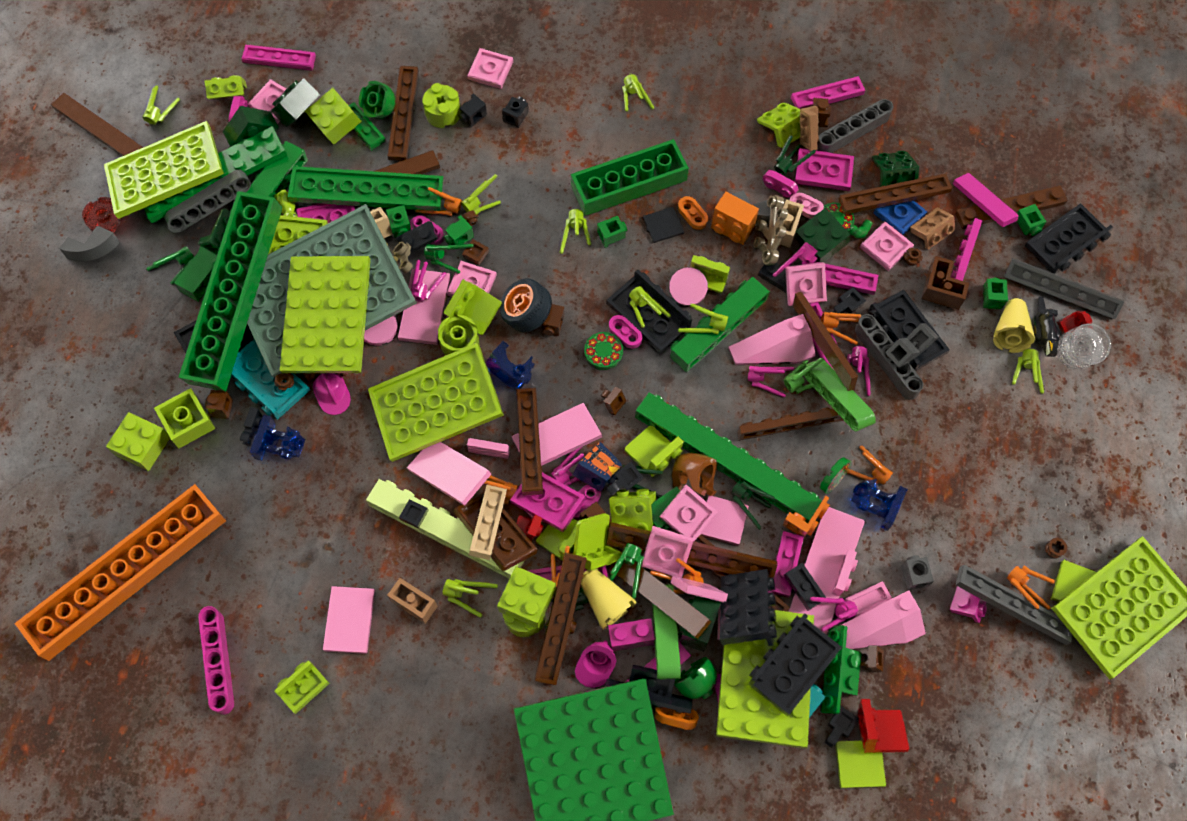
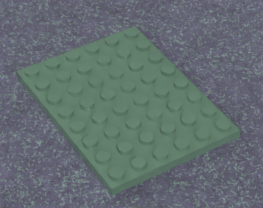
[247,204,417,378]

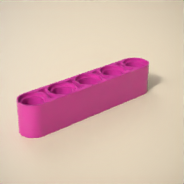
[199,606,234,715]

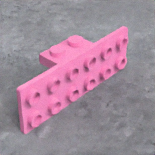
[788,507,865,634]

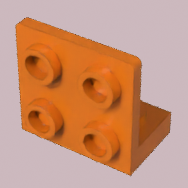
[783,496,830,539]

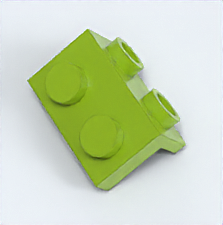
[205,75,247,99]
[690,255,730,293]
[274,660,330,714]

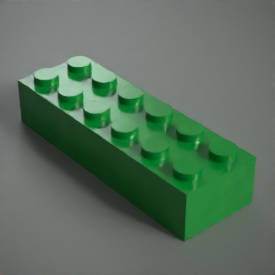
[571,139,689,216]

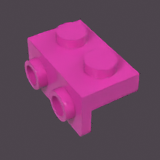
[950,586,987,623]

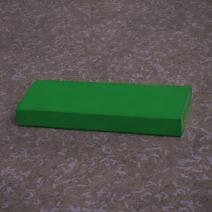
[348,102,386,151]

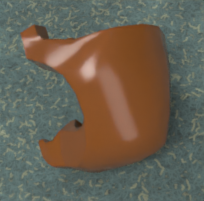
[671,453,717,496]

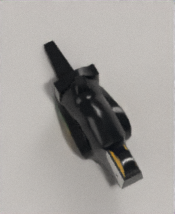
[1034,297,1060,357]

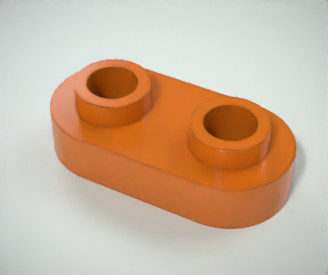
[678,196,708,230]
[654,707,699,730]

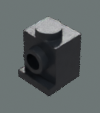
[458,93,487,127]
[502,97,529,128]

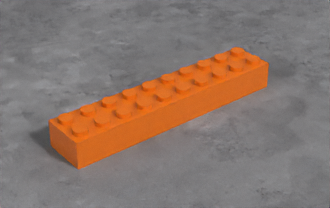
[14,484,226,661]

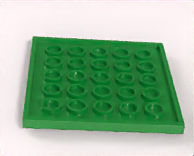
[513,678,674,821]

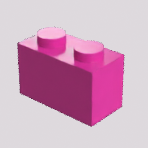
[608,618,655,651]

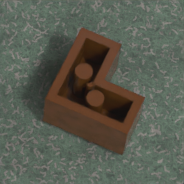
[921,256,969,310]

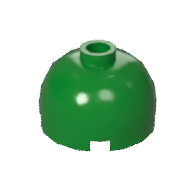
[359,81,395,119]
[674,657,717,699]

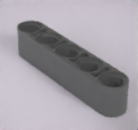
[816,99,893,153]
[165,170,251,233]
[855,314,924,400]

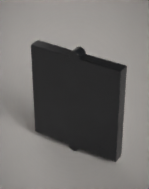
[643,207,684,243]

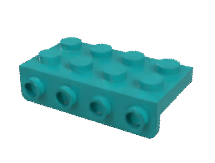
[230,339,310,420]

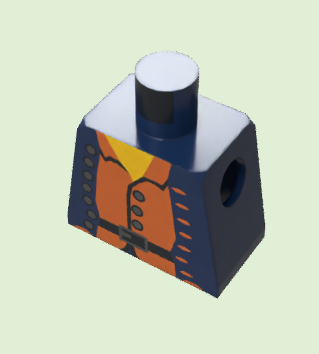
[572,442,622,491]

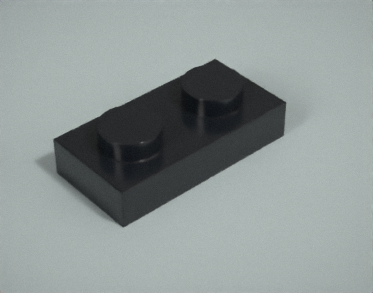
[396,221,439,253]
[758,263,787,293]
[784,562,826,611]

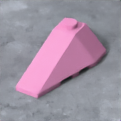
[728,314,816,365]
[842,591,926,650]

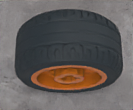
[500,278,552,332]

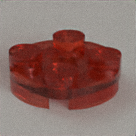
[82,197,123,233]

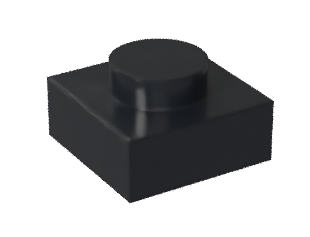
[399,499,429,529]

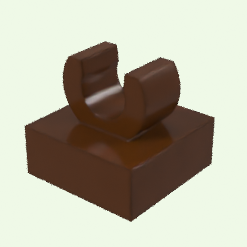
[601,387,627,415]
[860,645,884,672]

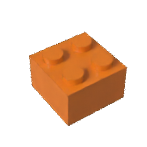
[711,192,759,245]

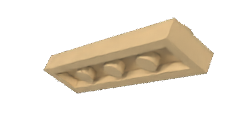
[469,485,507,560]

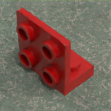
[857,699,909,753]

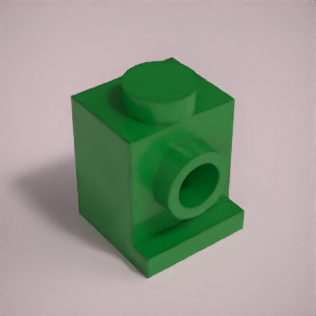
[1014,204,1046,236]
[443,215,474,250]
[597,216,627,248]
[983,278,1008,309]

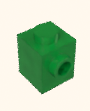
[386,205,411,238]

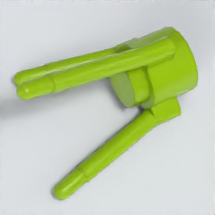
[622,74,654,111]
[142,85,180,125]
[461,174,501,215]
[560,209,591,254]
[629,286,671,328]
[678,303,728,334]
[1012,349,1044,394]
[443,579,498,618]

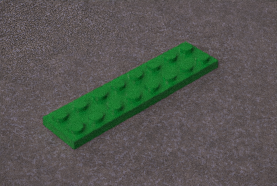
[144,126,287,223]
[288,166,444,211]

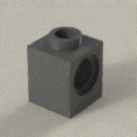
[901,555,934,590]

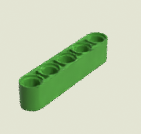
[802,359,876,432]
[652,584,681,679]

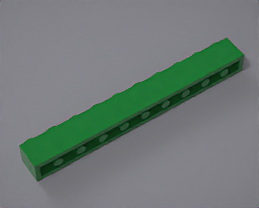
[174,141,308,302]
[635,392,822,523]

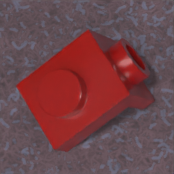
[1057,311,1093,339]
[516,515,543,541]

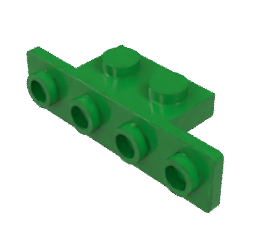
[821,625,861,714]

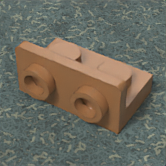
[800,106,819,151]
[910,207,955,249]

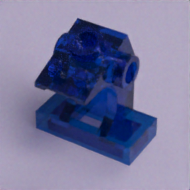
[486,341,535,389]
[250,415,306,461]
[851,479,908,531]

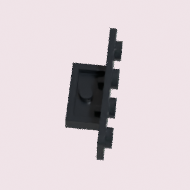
[605,664,693,713]

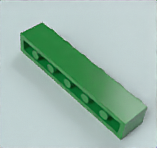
[670,277,770,373]

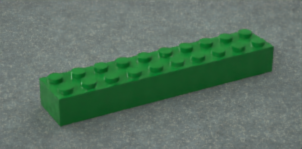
[178,191,283,392]

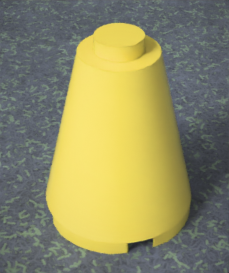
[993,298,1035,353]
[581,569,637,630]

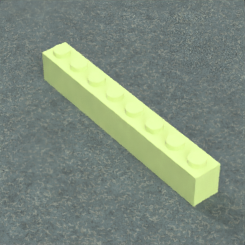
[366,479,525,579]

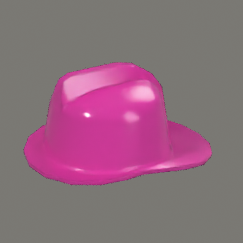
[313,373,351,415]
[575,640,617,688]

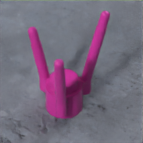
[773,242,817,277]
[410,260,446,302]
[847,346,871,396]
[747,366,794,398]
[551,447,584,486]
[810,597,858,632]

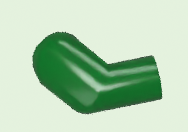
[849,220,873,239]

